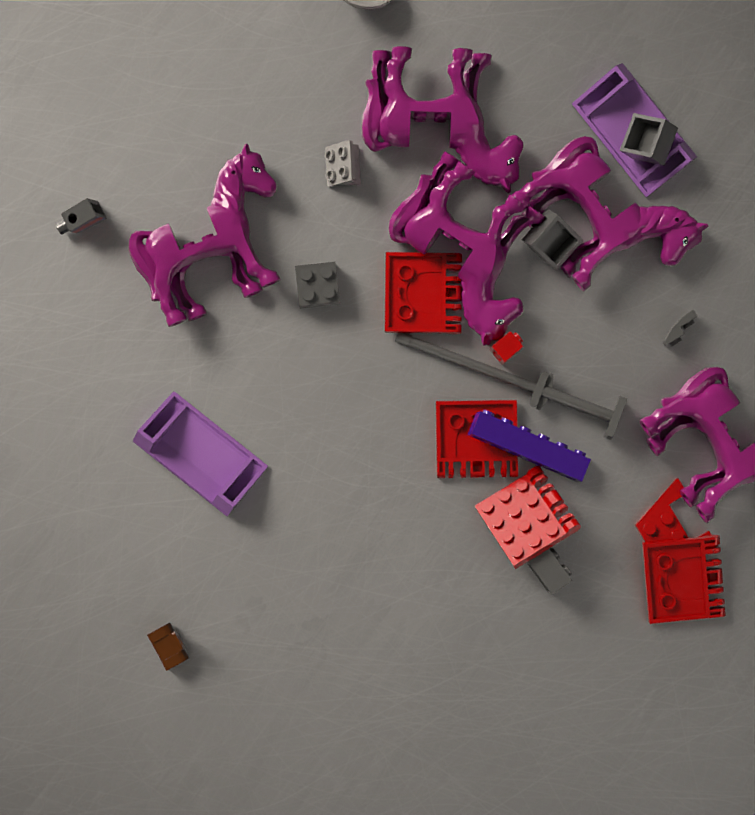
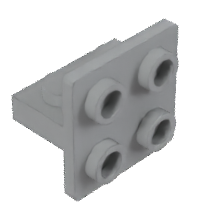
[325,140,361,187]

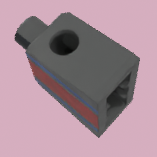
[56,198,107,235]

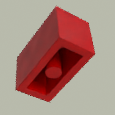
[490,331,524,365]

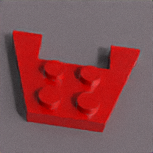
[635,478,718,548]

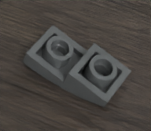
[663,310,697,346]

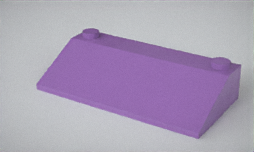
[572,63,697,197]
[133,391,268,517]

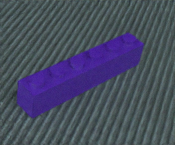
[467,410,591,482]

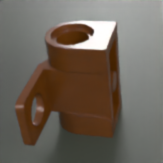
[147,623,189,671]

